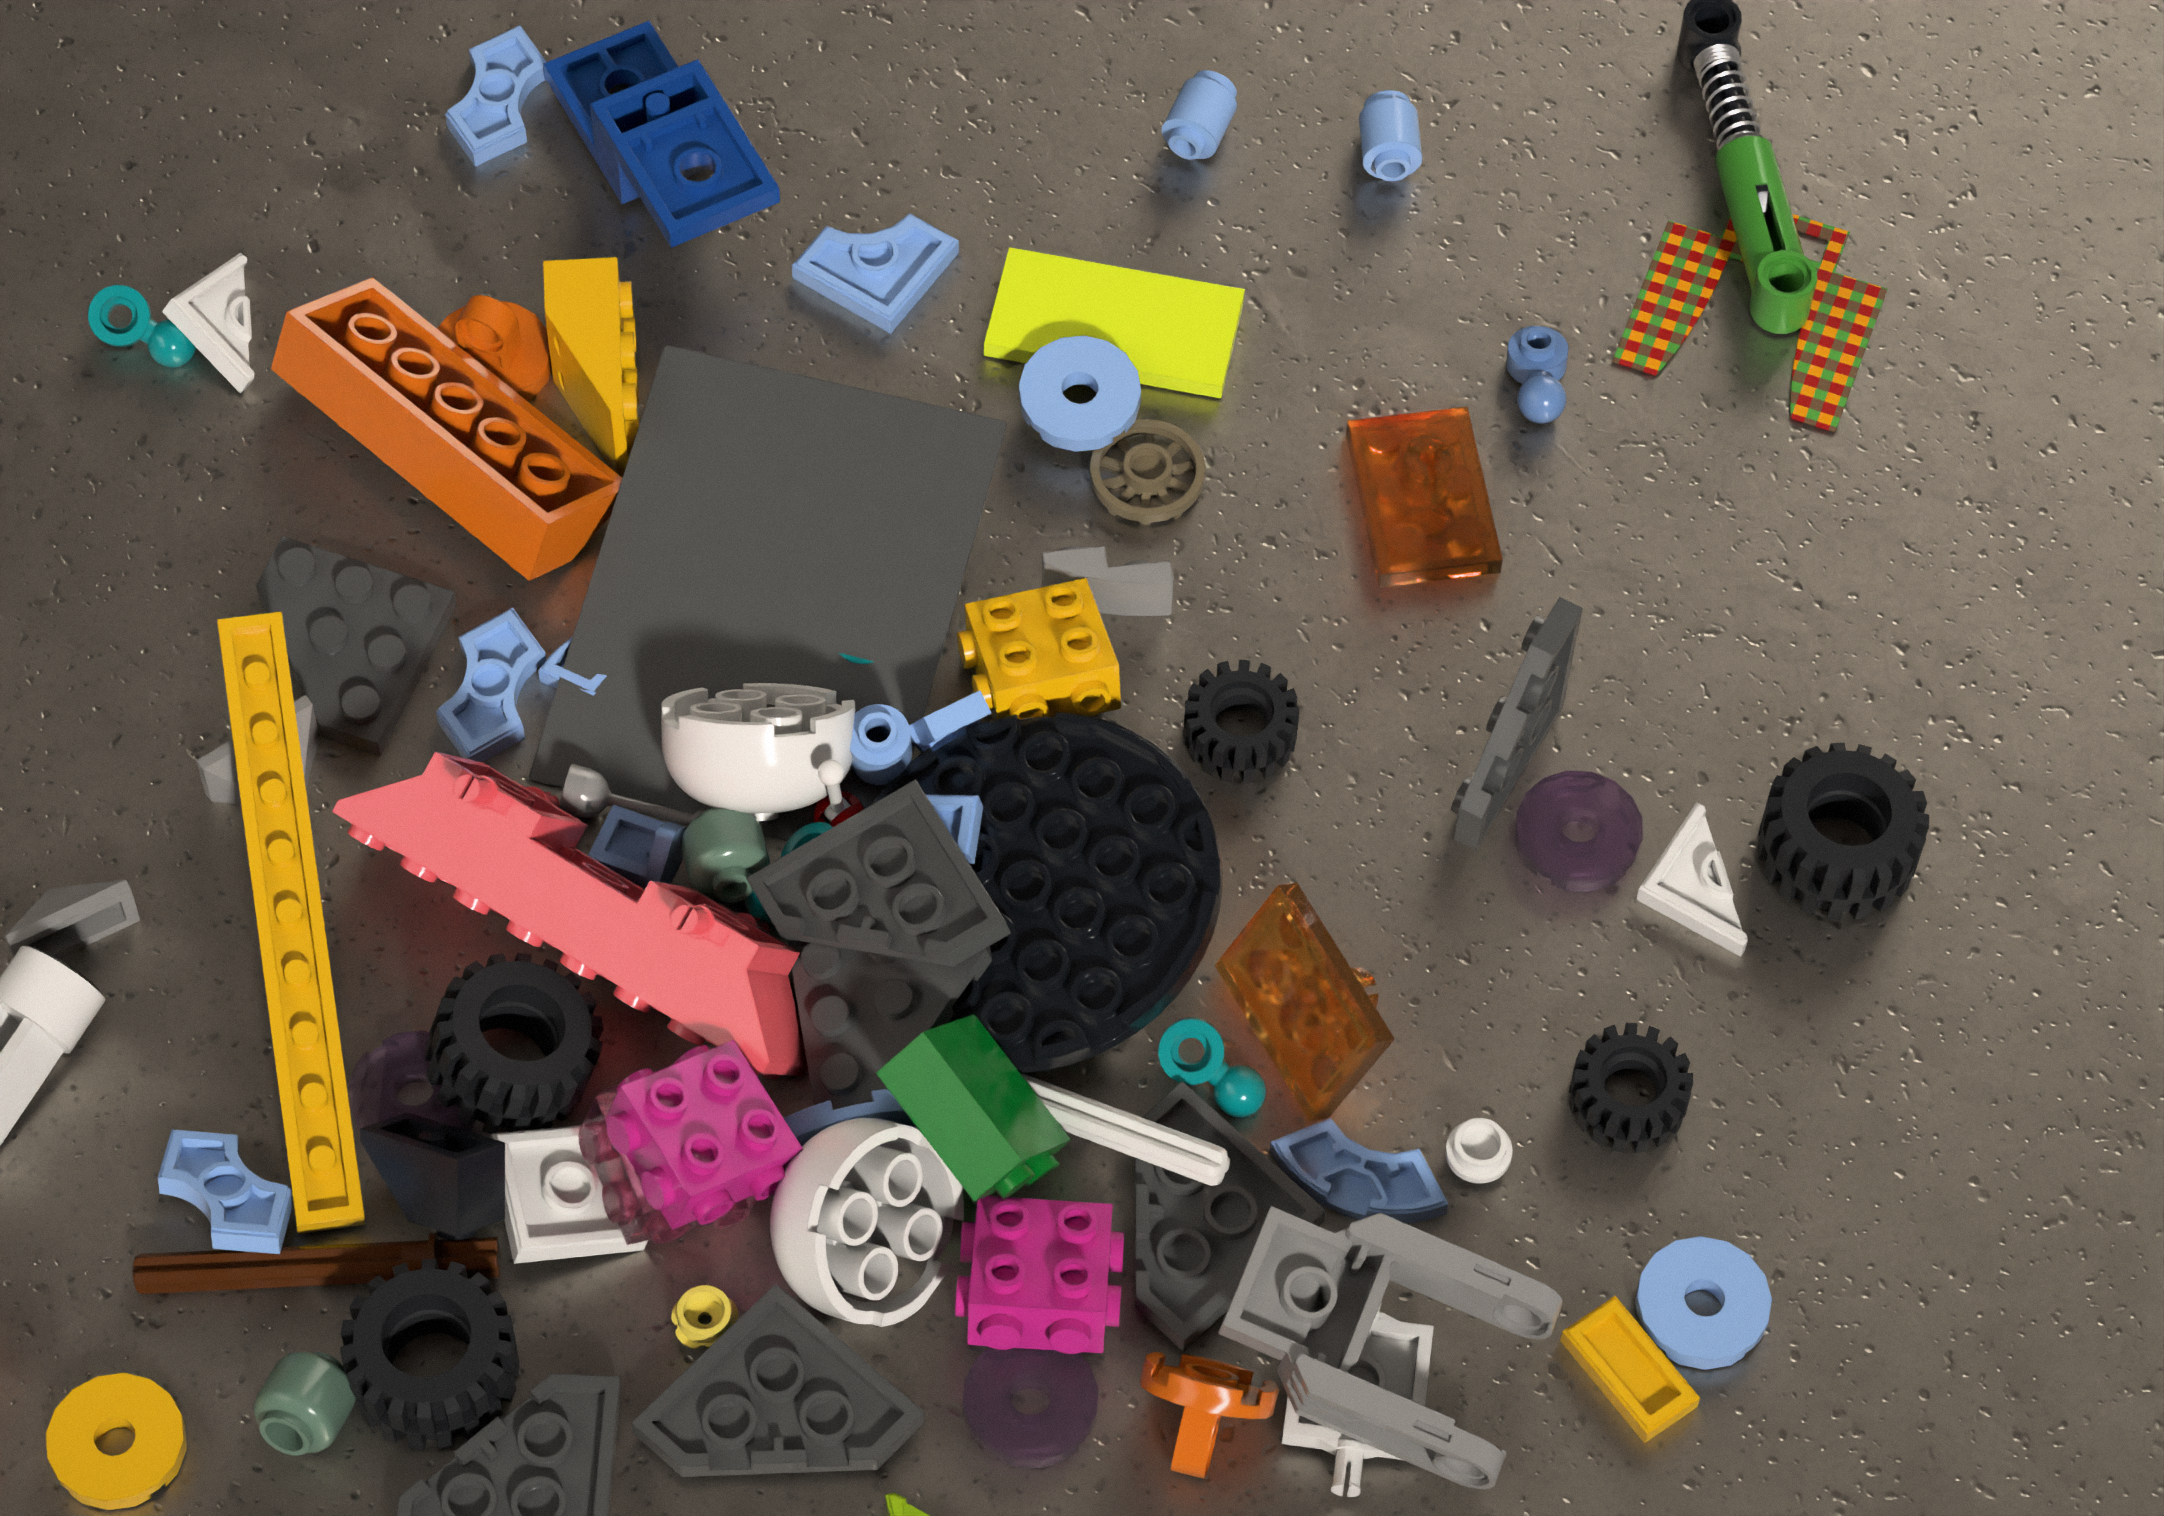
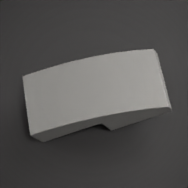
[1041,545,1174,616]

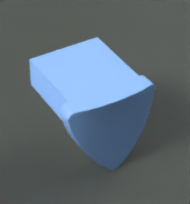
[909,690,991,753]
[588,804,687,889]

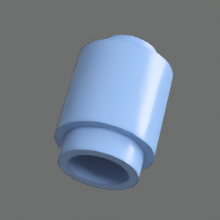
[1162,70,1237,160]
[1359,90,1422,181]
[850,704,912,785]

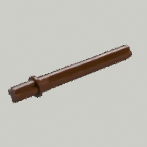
[132,1233,501,1294]

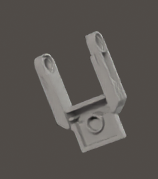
[1218,1206,1563,1489]

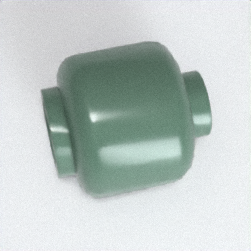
[680,808,771,903]
[253,1352,356,1456]

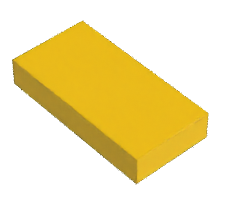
[1560,1296,1700,1444]

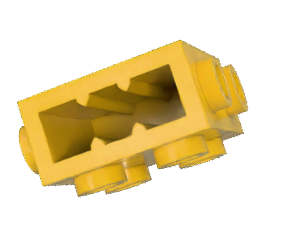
[957,578,1121,719]

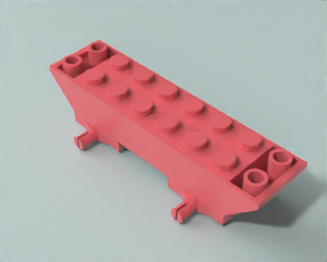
[332,752,808,1081]

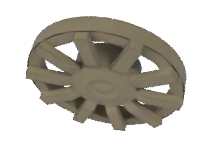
[1090,419,1205,525]

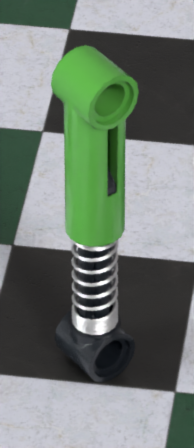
[1677,0,1817,334]

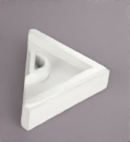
[162,253,255,393]
[1636,802,1748,957]

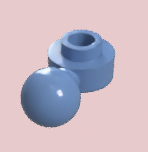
[1506,326,1568,424]

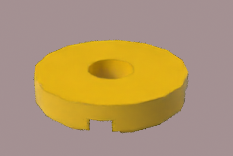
[46,1373,187,1510]

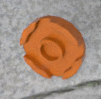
[437,295,552,401]
[1139,1352,1279,1479]

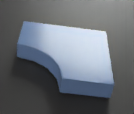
[792,213,959,334]

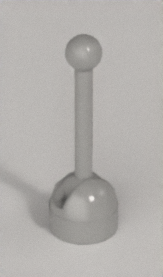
[559,764,705,826]

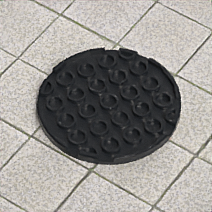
[870,712,1223,1073]

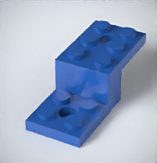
[543,21,780,248]

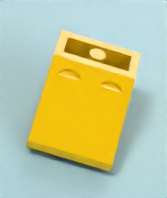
[543,257,640,478]

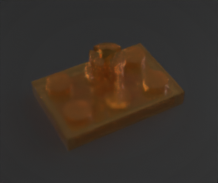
[1346,406,1503,588]
[1214,882,1395,1122]

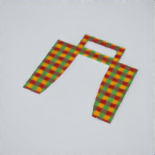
[1612,214,1888,433]

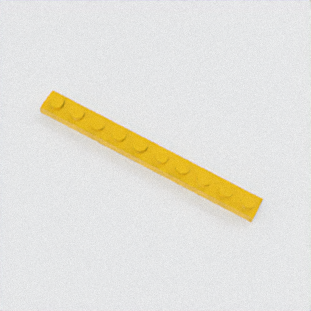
[217,611,365,1234]

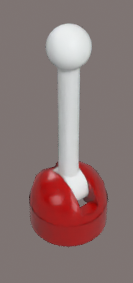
[813,760,864,827]

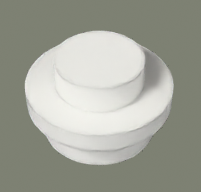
[1445,1118,1513,1184]

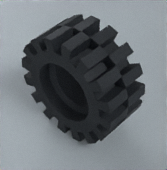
[1183,659,1299,784]
[1569,1023,1693,1153]

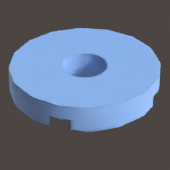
[1019,335,1141,452]
[1634,1236,1772,1370]

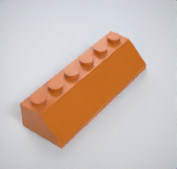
[271,277,622,581]

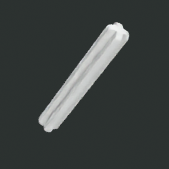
[1020,1073,1230,1186]

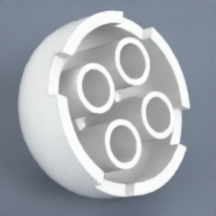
[661,683,855,821]
[770,1118,964,1327]

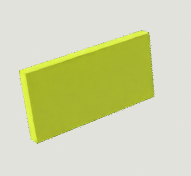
[984,247,1245,399]

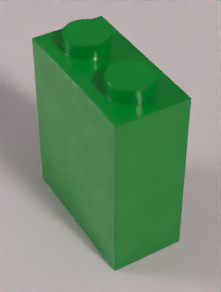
[876,1014,1071,1201]

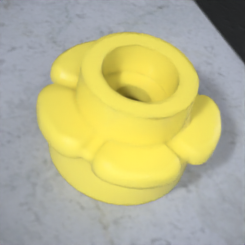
[671,1285,739,1349]

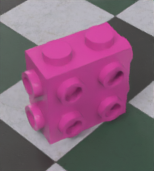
[604,1040,803,1230]
[955,1196,1125,1354]

